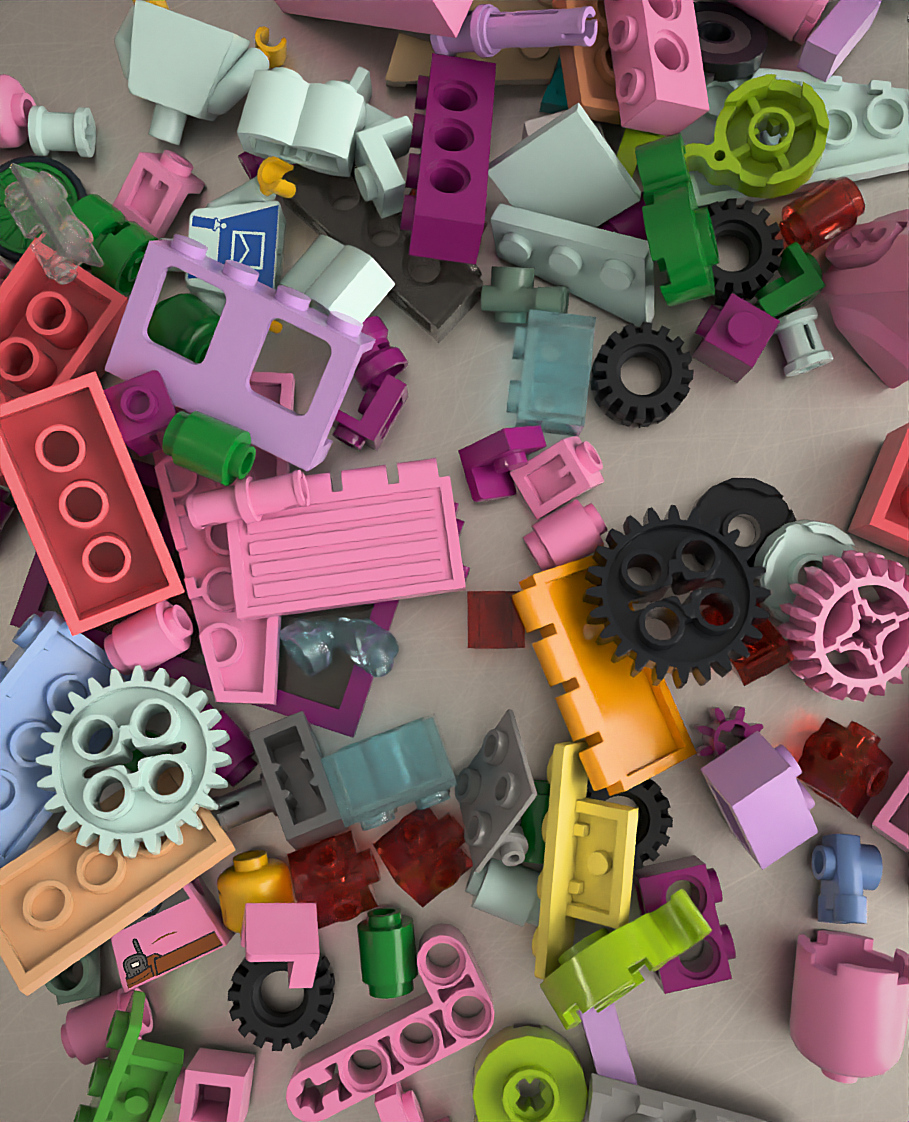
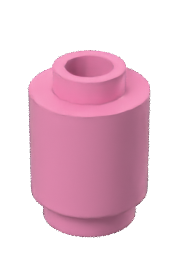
[522,499,608,572]
[104,600,193,675]
[61,988,153,1065]

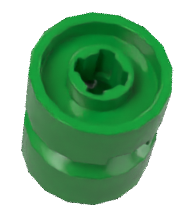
[55,194,158,297]

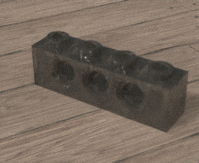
[282,159,483,343]

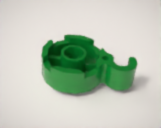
[635,133,720,307]

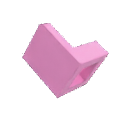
[241,903,320,989]

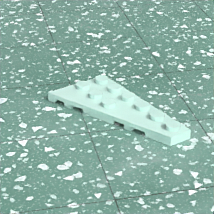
[679,67,909,209]

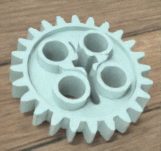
[36,665,232,858]

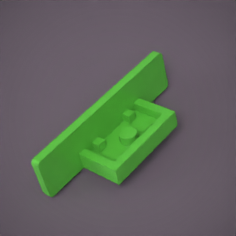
[73,990,184,1122]

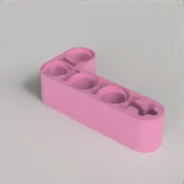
[286,923,495,1122]

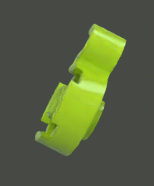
[684,74,830,199]
[540,889,712,1030]
[472,1025,588,1122]

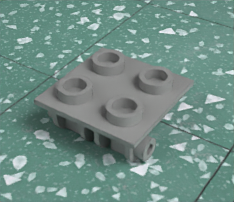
[455,709,537,873]

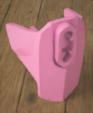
[820,209,909,389]

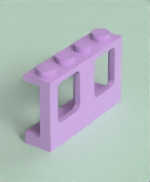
[104,234,376,472]

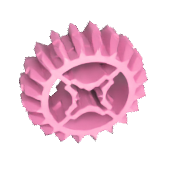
[776,550,909,702]

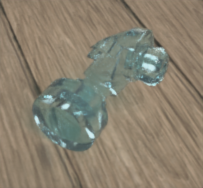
[280,616,399,677]

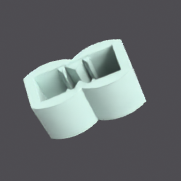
[237,67,366,177]
[278,234,395,323]

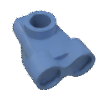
[812,834,883,924]

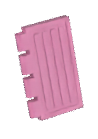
[226,458,466,621]

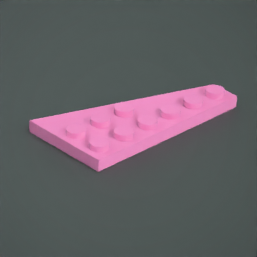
[152,372,295,705]

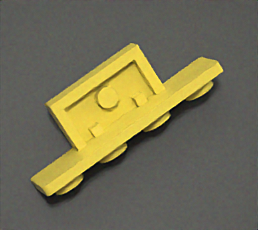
[532,740,639,980]

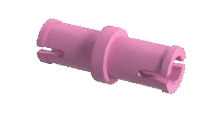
[186,470,310,530]

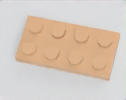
[0,767,235,996]

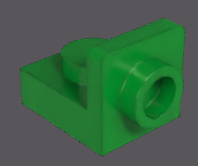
[754,242,826,319]

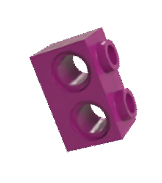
[632,855,736,994]

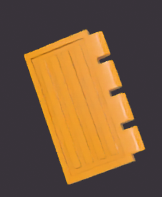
[511,555,697,796]

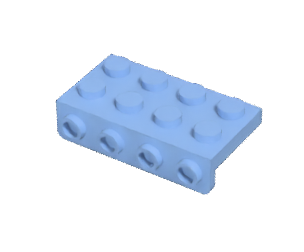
[0,611,132,868]

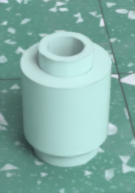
[465,858,541,927]

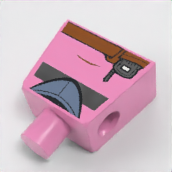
[111,876,236,993]

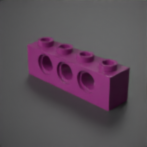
[400,53,496,265]

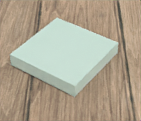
[488,102,641,227]

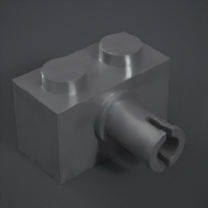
[212,711,349,851]

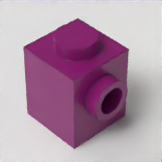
[691,293,780,383]

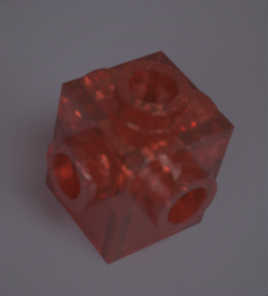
[796,717,893,819]
[373,801,473,907]
[287,830,381,929]

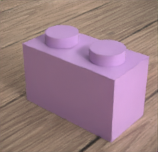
[701,731,818,870]

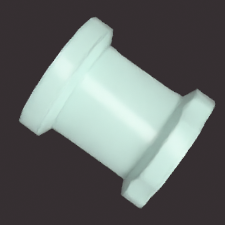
[28,106,96,157]
[773,307,834,377]

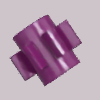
[693,706,764,759]

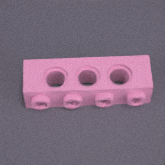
[604,0,709,136]

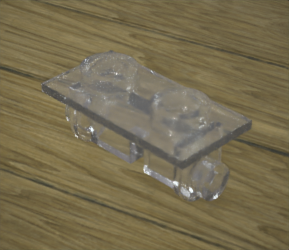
[4,163,104,285]

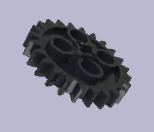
[583,505,771,689]

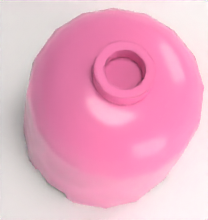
[790,930,909,1083]

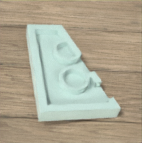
[490,203,655,327]

